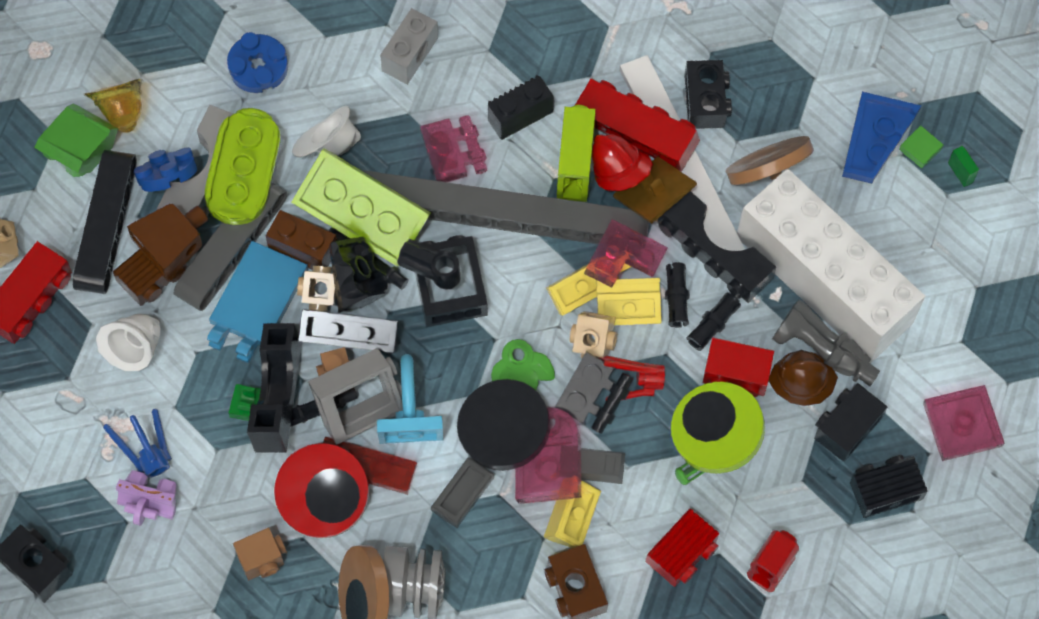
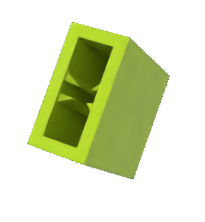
[557,105,595,202]

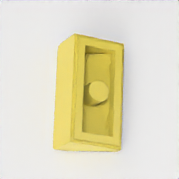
[544,477,601,548]

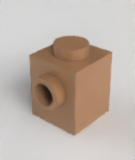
[233,527,286,581]

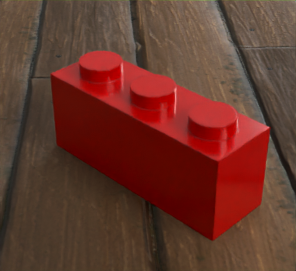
[0,241,72,345]

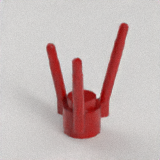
[600,355,665,401]

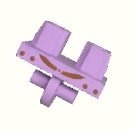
[116,470,176,526]

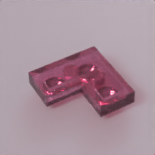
[584,219,668,288]

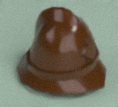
[768,350,838,406]

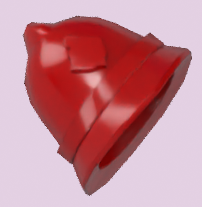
[591,134,653,191]

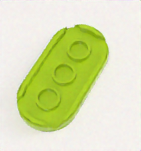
[205,108,280,225]

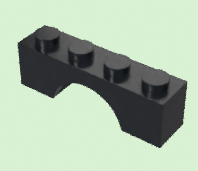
[657,191,776,303]
[247,323,302,453]

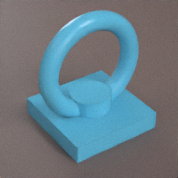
[377,354,443,444]

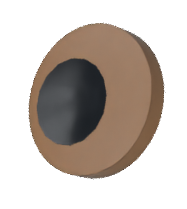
[338,545,389,619]

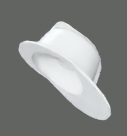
[292,106,361,157]

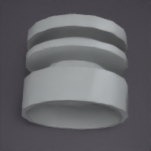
[383,546,446,619]

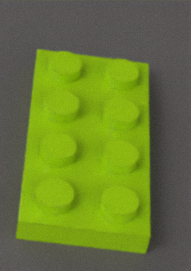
[291,148,431,267]

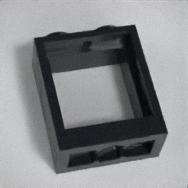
[415,235,488,327]

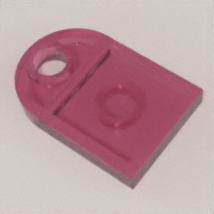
[515,407,581,504]

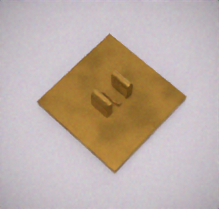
[613,156,697,224]

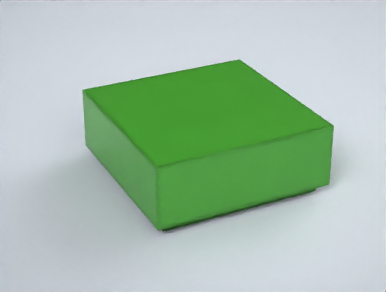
[899,126,943,169]

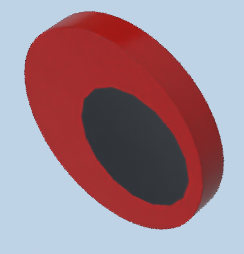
[274,443,369,538]

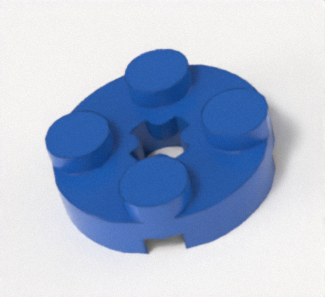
[227,32,288,93]
[134,147,198,192]

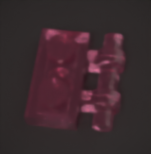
[420,115,487,182]

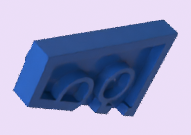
[842,91,922,184]

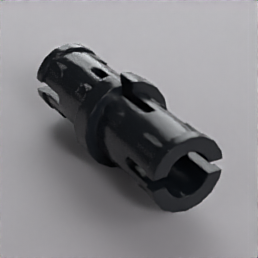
[665,262,690,328]
[686,292,741,351]

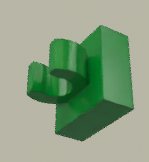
[228,384,261,421]

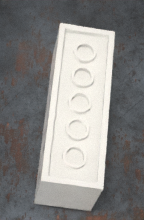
[737,168,925,364]

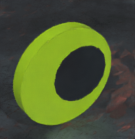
[671,382,765,474]

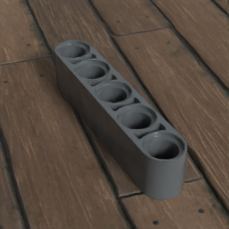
[174,183,287,311]

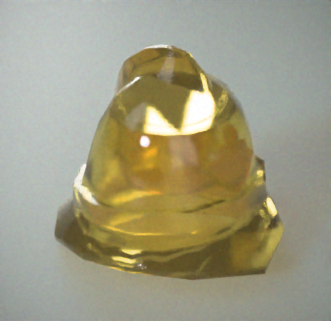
[83,79,143,133]

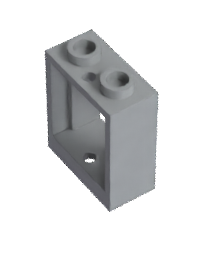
[308,348,403,445]

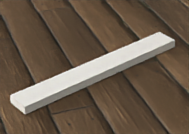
[620,55,745,251]

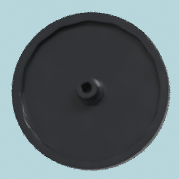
[457,379,551,471]

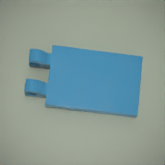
[207,241,308,363]

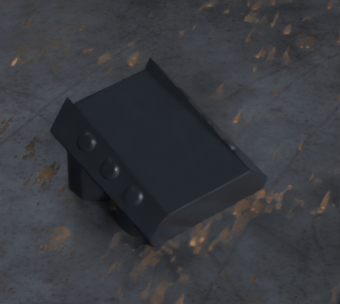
[329,236,388,313]

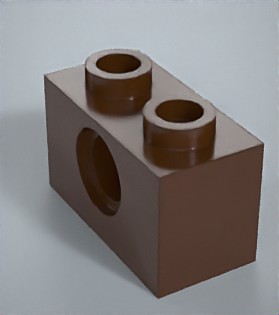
[544,544,608,619]

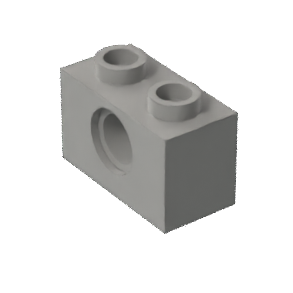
[380,8,438,85]

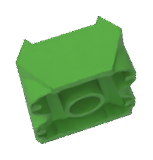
[34,103,118,177]

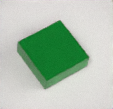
[948,146,979,187]

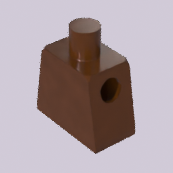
[127,204,208,281]

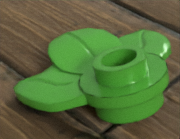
[491,339,555,390]

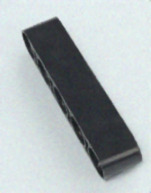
[73,150,137,294]

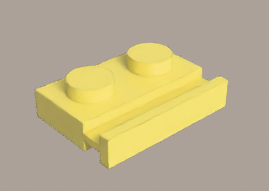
[596,278,661,325]

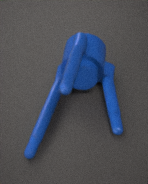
[103,409,172,478]

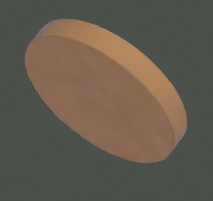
[726,136,814,185]

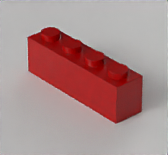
[575,78,700,172]

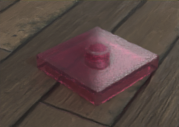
[923,385,1005,461]

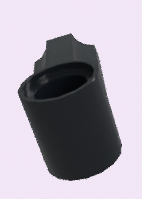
[397,239,461,290]

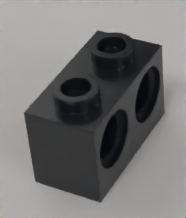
[684,60,732,129]

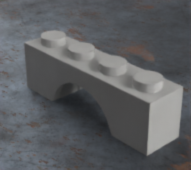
[157,105,233,217]

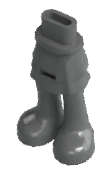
[772,299,880,386]

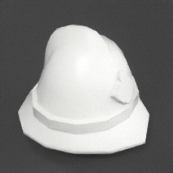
[96,314,160,371]

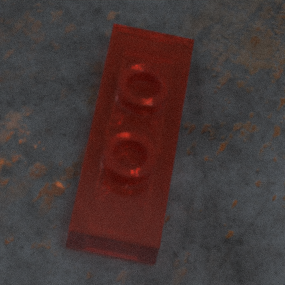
[323,437,417,495]

